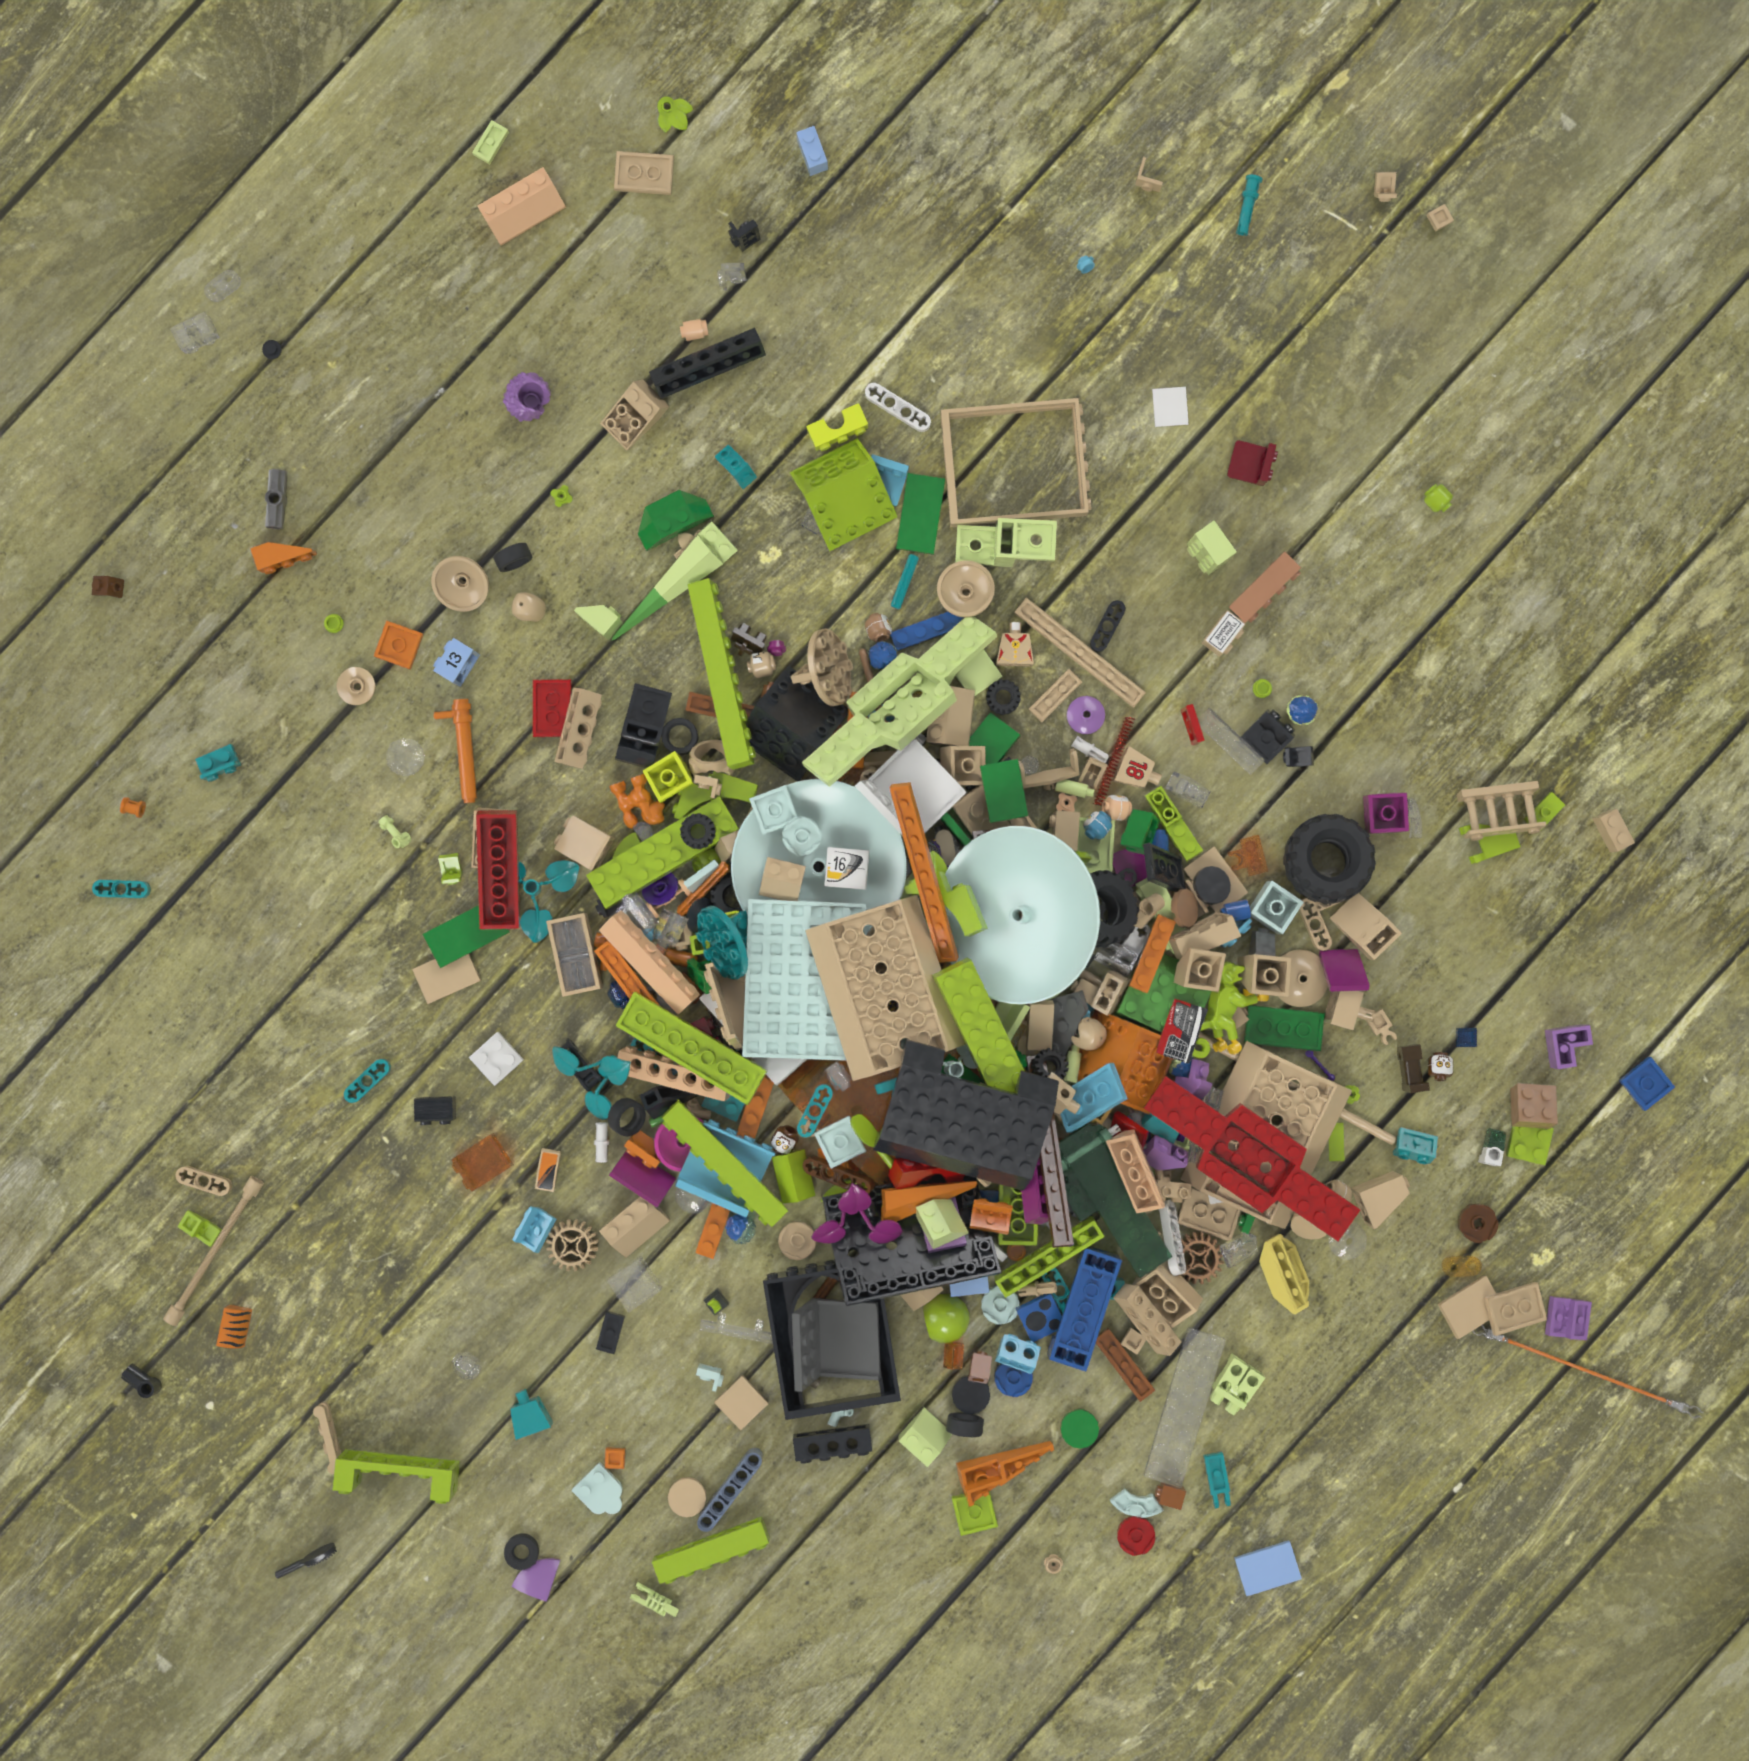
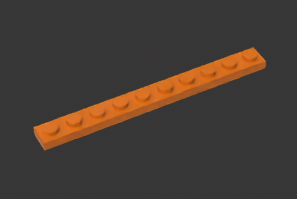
[889,782,959,963]
[695,1075,774,1259]

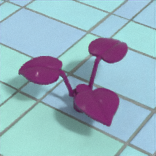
[811,1183,903,1244]

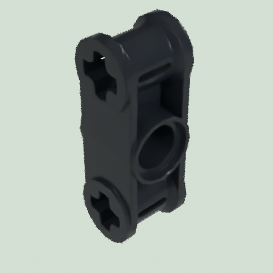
[561,1038,604,1092]

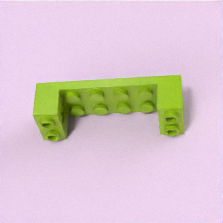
[333,1449,460,1504]

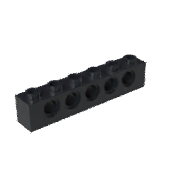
[649,327,766,399]

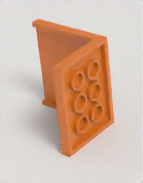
[1077,1009,1172,1115]

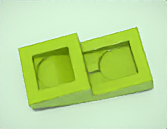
[177,1210,222,1247]

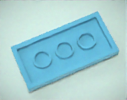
[1060,1063,1128,1133]

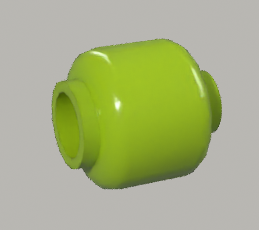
[1424,484,1453,513]

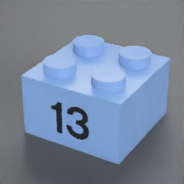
[433,638,480,687]

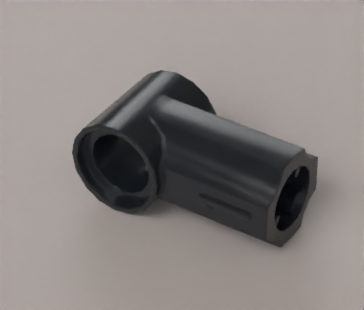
[121,1363,162,1398]

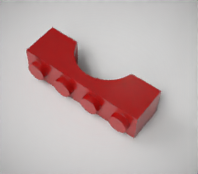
[888,1158,965,1190]

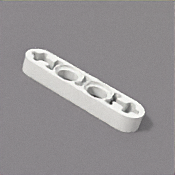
[865,383,931,432]
[1159,1200,1186,1276]

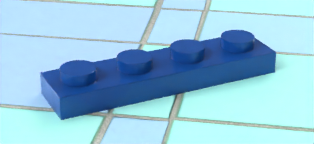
[890,612,965,652]

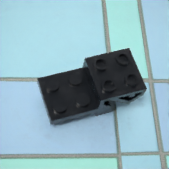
[615,683,672,768]

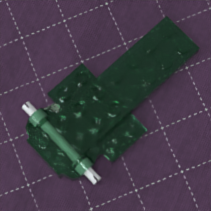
[1058,1123,1173,1278]

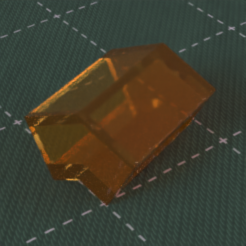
[943,1342,964,1370]

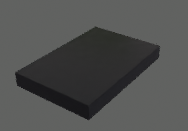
[1143,843,1186,892]

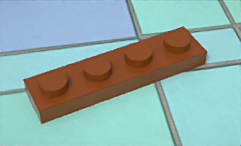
[1096,1328,1156,1402]

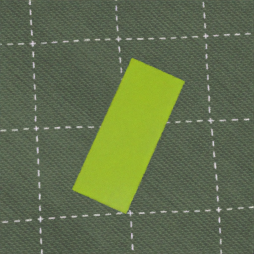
[1329,1123,1345,1161]

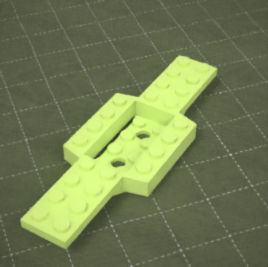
[802,616,997,787]

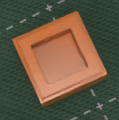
[605,1447,626,1469]

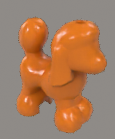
[609,774,665,829]

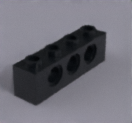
[793,1424,872,1464]

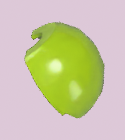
[923,1294,970,1343]

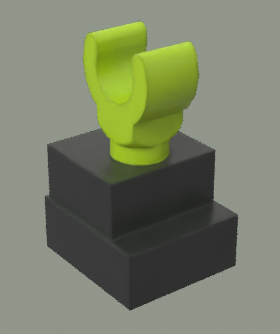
[704,1288,729,1316]

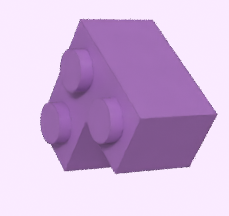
[1545,1024,1593,1069]

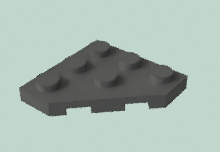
[1049,990,1088,1057]

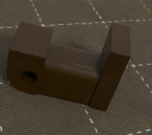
[1397,1044,1430,1093]

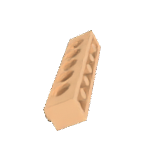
[618,1046,730,1101]

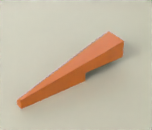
[881,1180,977,1222]

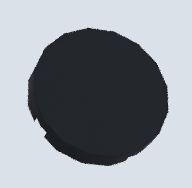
[1193,866,1231,905]
[952,1375,990,1414]

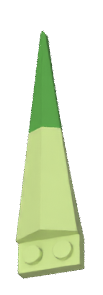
[612,521,738,640]

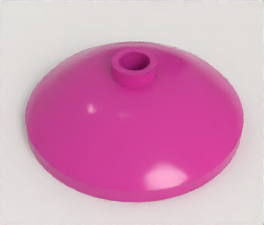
[654,1116,703,1171]

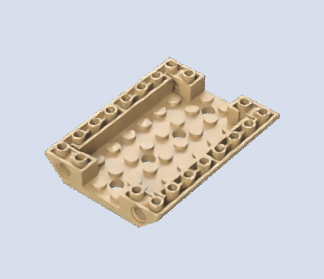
[805,895,965,1081]
[1180,1041,1352,1229]

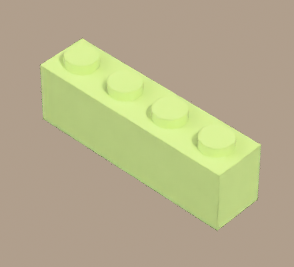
[1135,878,1185,954]

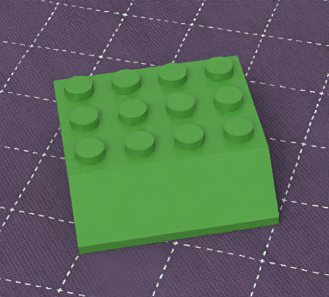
[1114,945,1211,1035]

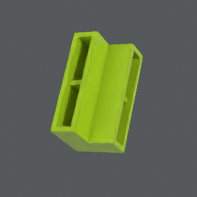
[772,1149,816,1204]

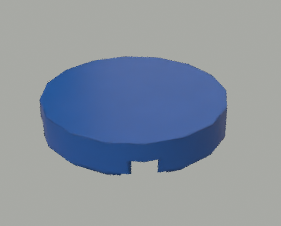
[994,1363,1033,1397]

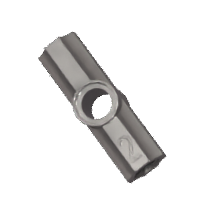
[265,469,287,530]

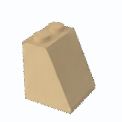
[554,815,615,871]
[1237,954,1291,997]
[1351,1171,1410,1229]

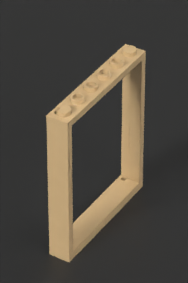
[940,398,1091,528]

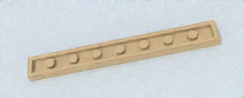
[1014,597,1146,708]

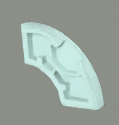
[1109,1489,1164,1518]

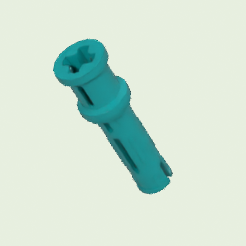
[1236,174,1263,236]

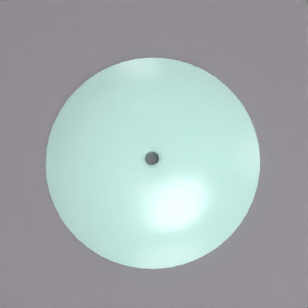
[731,779,906,935]
[944,826,1100,1004]

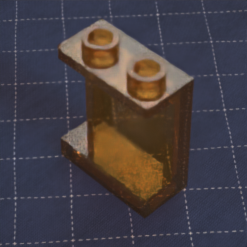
[451,1133,514,1192]

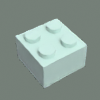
[1250,881,1304,934]

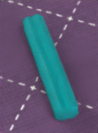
[891,554,919,609]

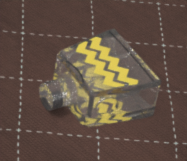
[653,908,688,955]

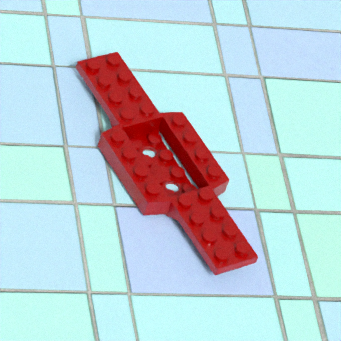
[1143,1076,1360,1242]

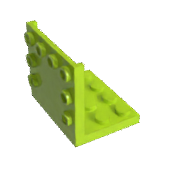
[789,438,898,551]

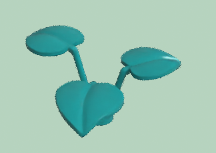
[519,860,580,943]
[552,1046,631,1120]

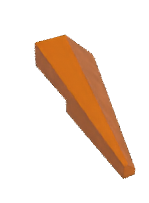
[956,1441,1054,1507]

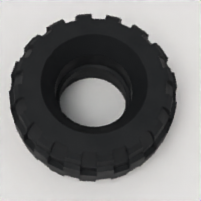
[1283,814,1376,904]

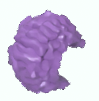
[503,372,551,422]

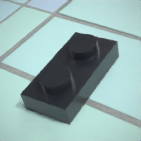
[596,1311,625,1354]

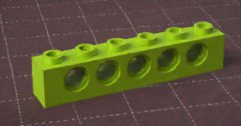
[994,1216,1105,1298]

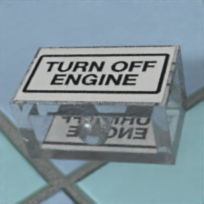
[1094,943,1139,977]

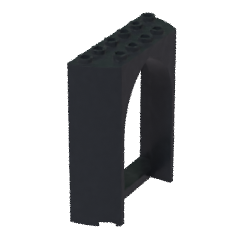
[763,1257,901,1420]

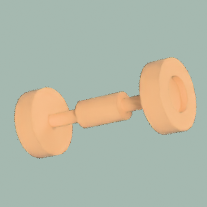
[644,878,692,920]

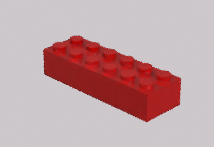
[476,810,520,929]

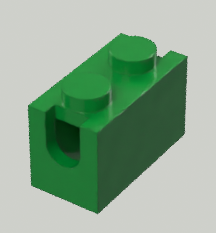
[1120,809,1160,854]

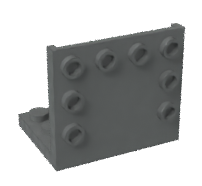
[792,1298,881,1392]

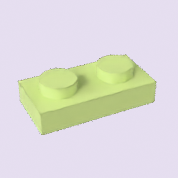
[472,120,509,165]

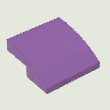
[1545,1296,1592,1340]

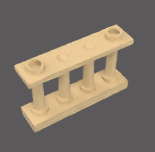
[1457,781,1546,841]

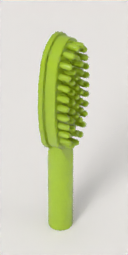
[850,1114,894,1169]

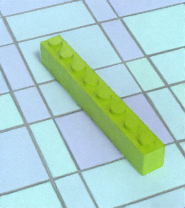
[662,1100,788,1227]

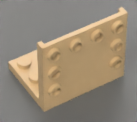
[704,962,746,1051]

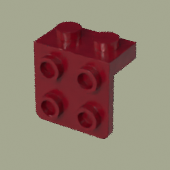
[1227,440,1278,486]

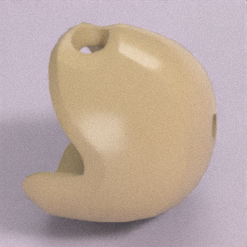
[512,592,546,622]
[1071,1017,1107,1050]

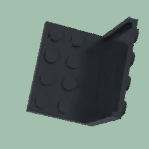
[745,666,848,782]

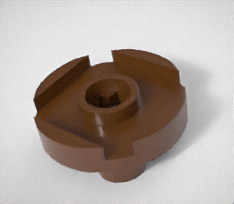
[1458,1203,1499,1243]

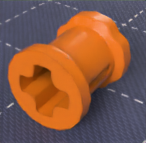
[120,797,146,818]

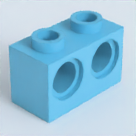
[995,1334,1041,1374]

